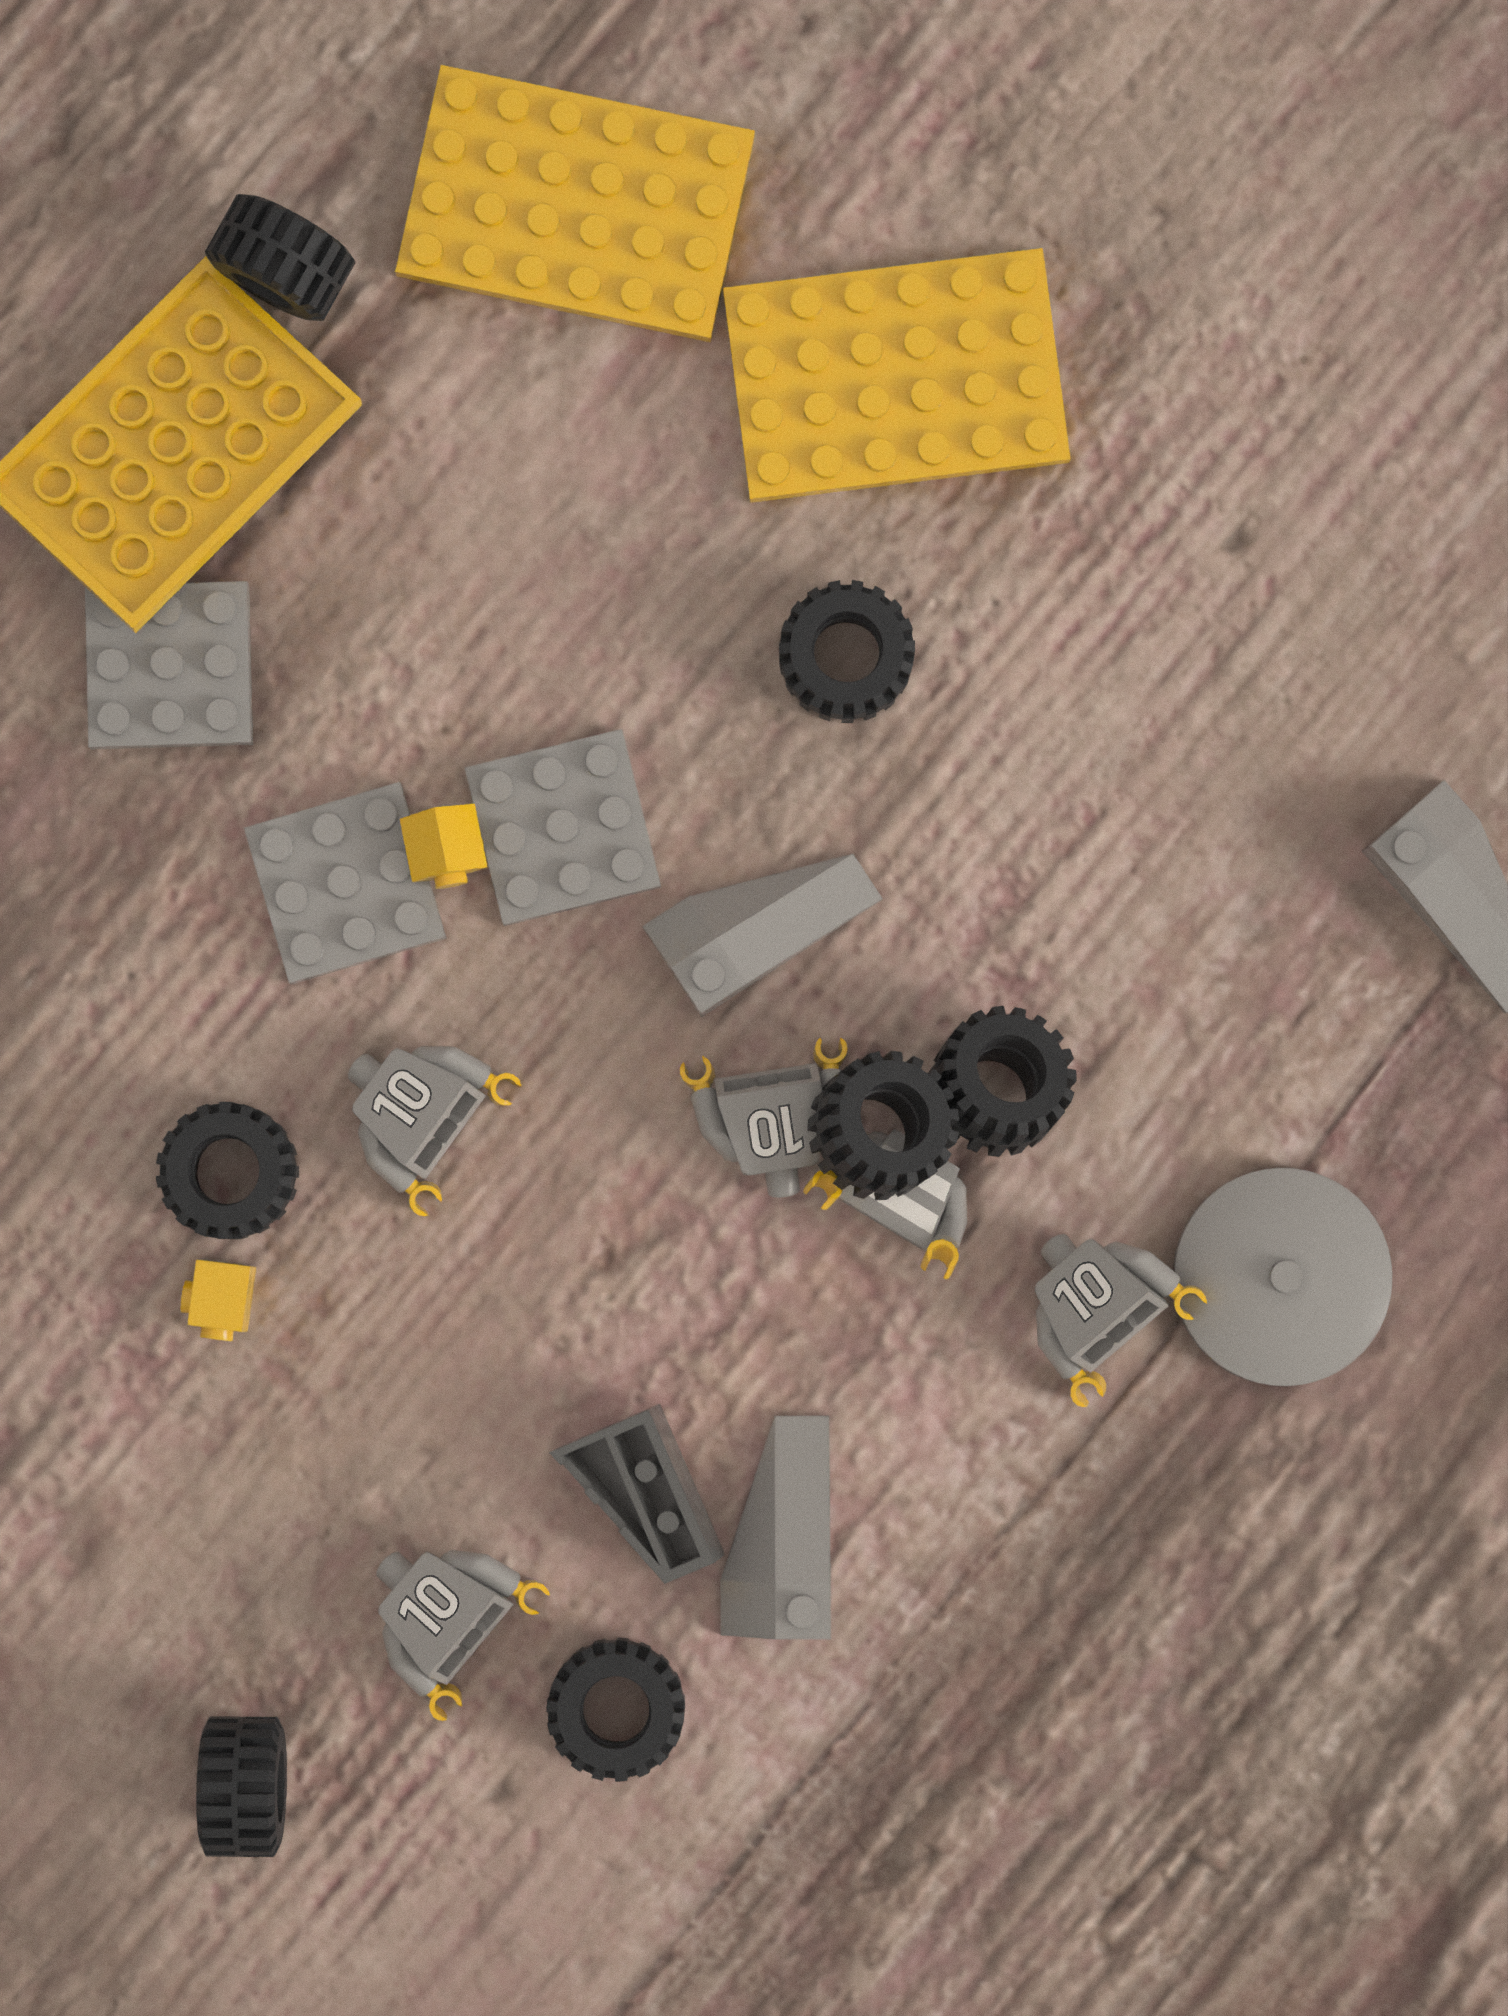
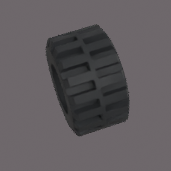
[205,194,356,321]
[779,580,915,723]
[929,1006,1077,1157]
[807,1051,959,1201]
[156,1102,299,1240]
[546,1637,685,1782]
[196,1716,287,1857]

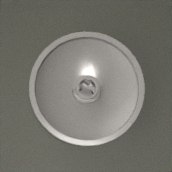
[1173,1168,1392,1386]

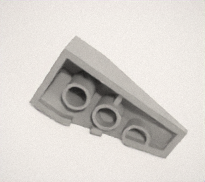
[1362,780,1508,1014]
[642,854,883,1017]
[720,1415,831,1639]

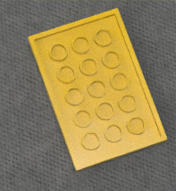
[395,65,755,343]
[723,248,1071,503]
[0,256,362,634]

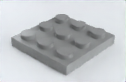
[85,581,253,750]
[465,729,661,926]
[244,782,447,985]

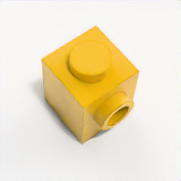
[399,804,487,889]
[180,1260,256,1341]

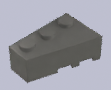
[549,1404,725,1584]

